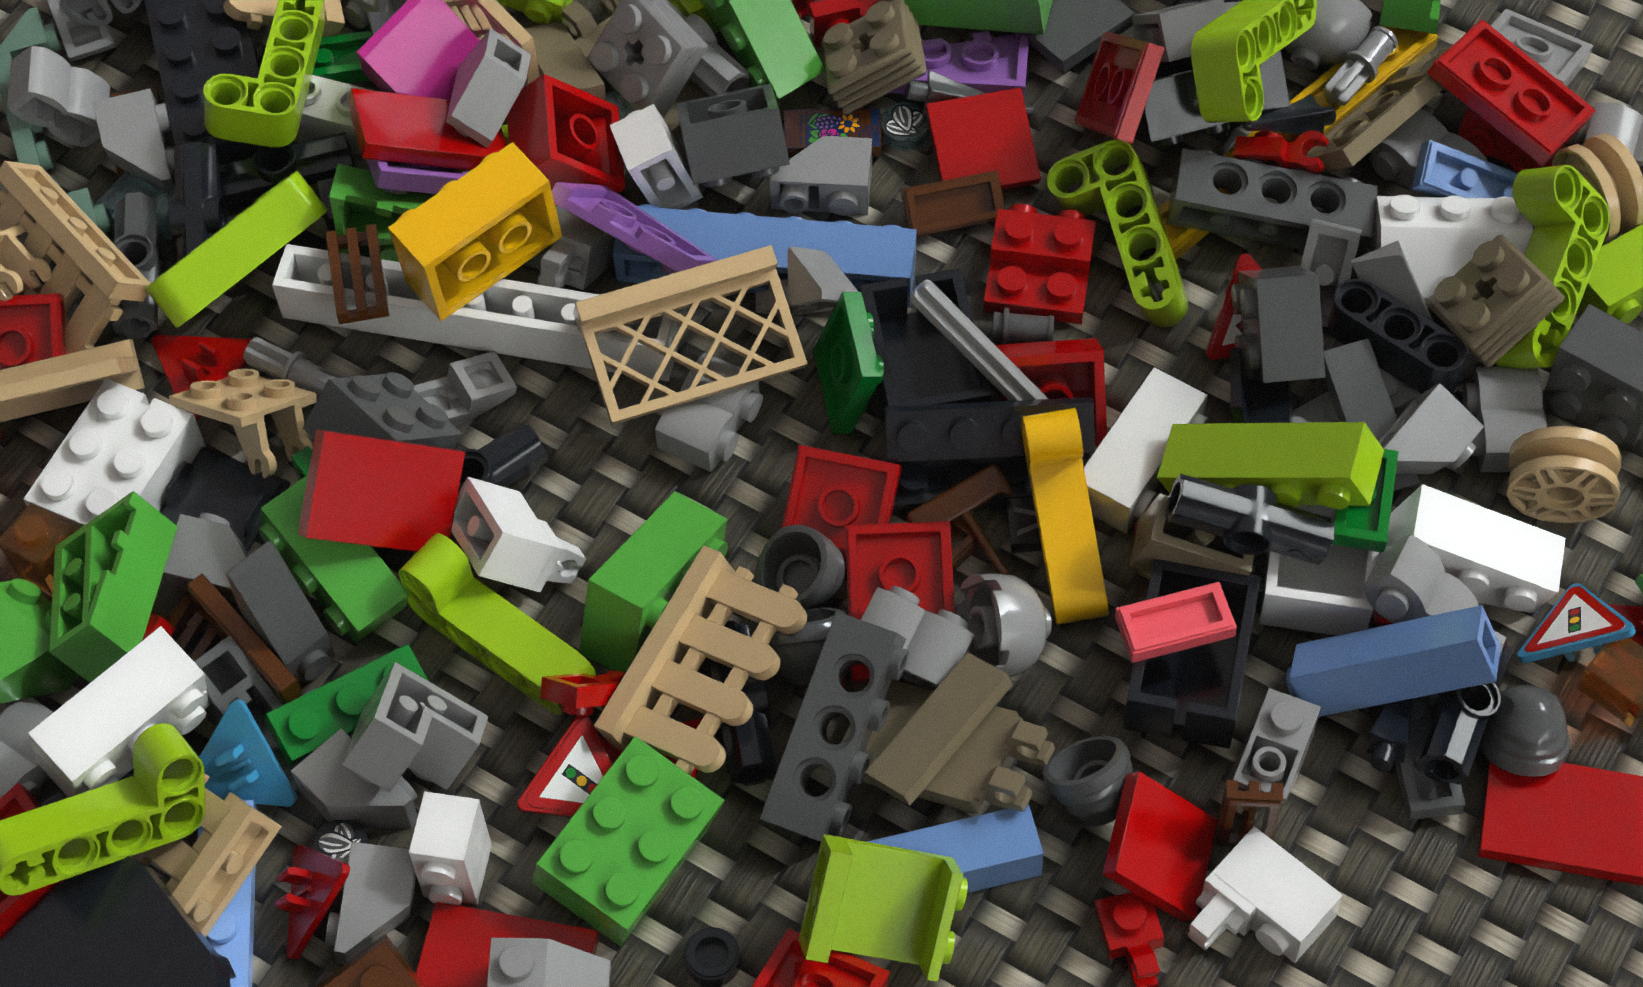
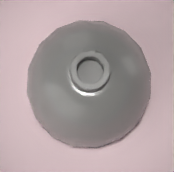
[1283,0,1372,70]
[955,573,1052,678]

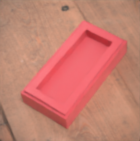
[1115,582,1237,663]

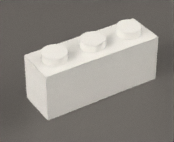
[1084,367,1210,534]

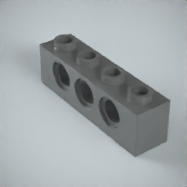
[1166,149,1378,258]
[760,611,909,842]

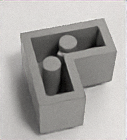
[342,662,488,792]

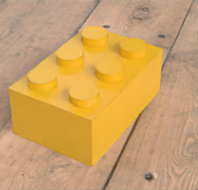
[388,142,562,321]

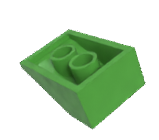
[0,578,78,704]

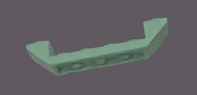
[0,7,112,234]

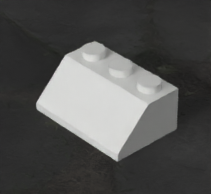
[1370,195,1534,302]

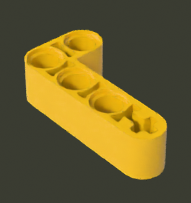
[1021,408,1109,625]

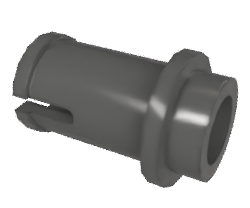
[991,308,1054,345]

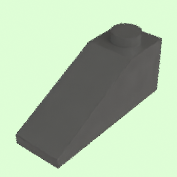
[226,541,336,686]
[194,635,308,790]

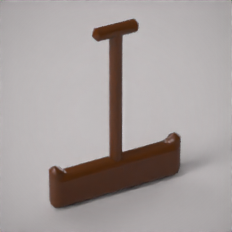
[906,464,1040,597]

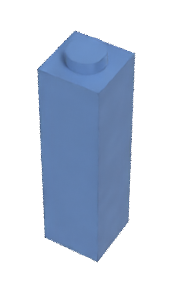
[1286,605,1501,717]
[867,804,1044,893]

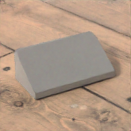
[1351,241,1435,340]

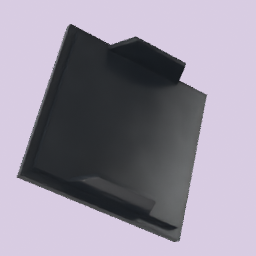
[160,447,291,552]

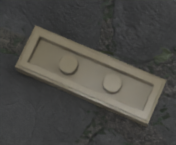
[525,20,606,99]
[864,652,1013,806]

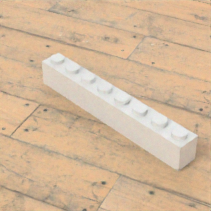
[272,244,679,381]

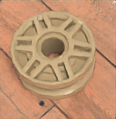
[1552,133,1643,244]
[1506,426,1621,523]

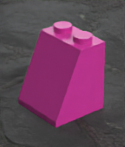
[356,0,480,100]

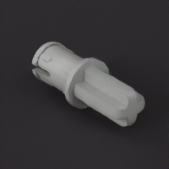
[1323,26,1398,106]
[243,337,342,399]

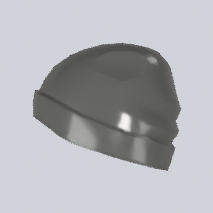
[755,525,845,610]
[768,608,847,688]
[1480,685,1570,777]
[1043,736,1133,826]

